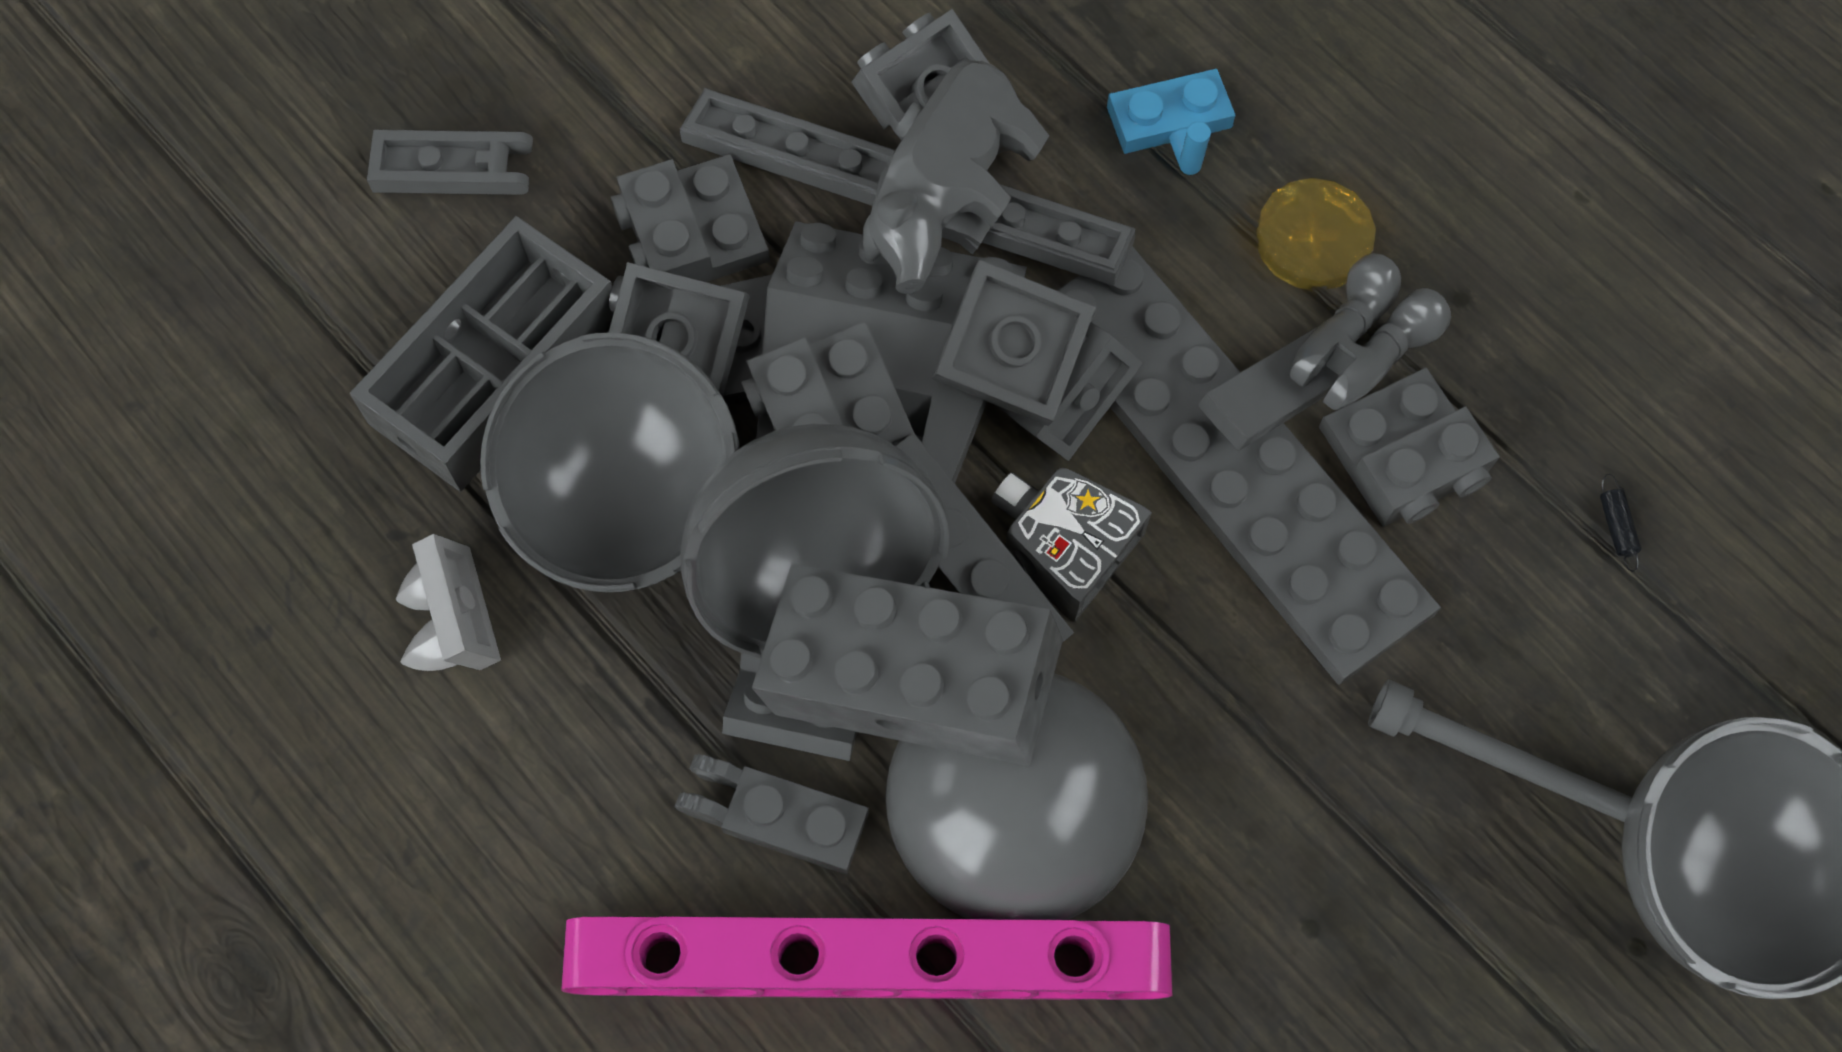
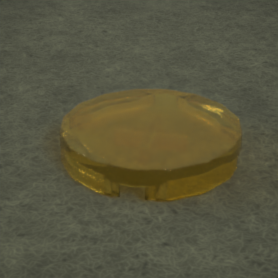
[1256,178,1376,290]

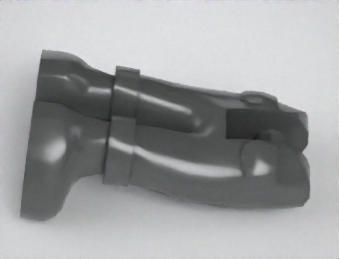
[1290,253,1451,410]

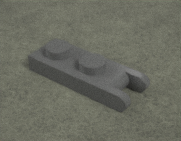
[367,130,533,195]

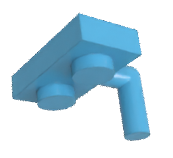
[1107,69,1236,175]

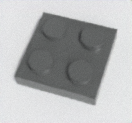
[932,259,1096,426]

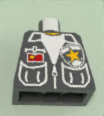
[991,468,1152,622]

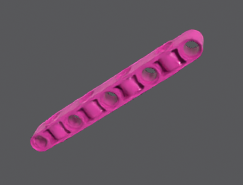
[561,917,1172,1000]

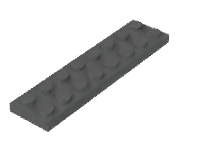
[1056,246,1441,685]

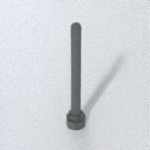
[1368,679,1633,822]

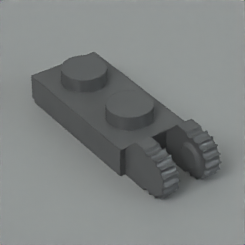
[674,754,869,874]

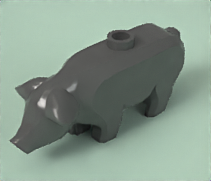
[863,60,1049,294]

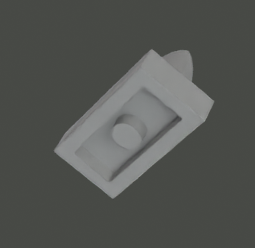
[396,534,501,671]

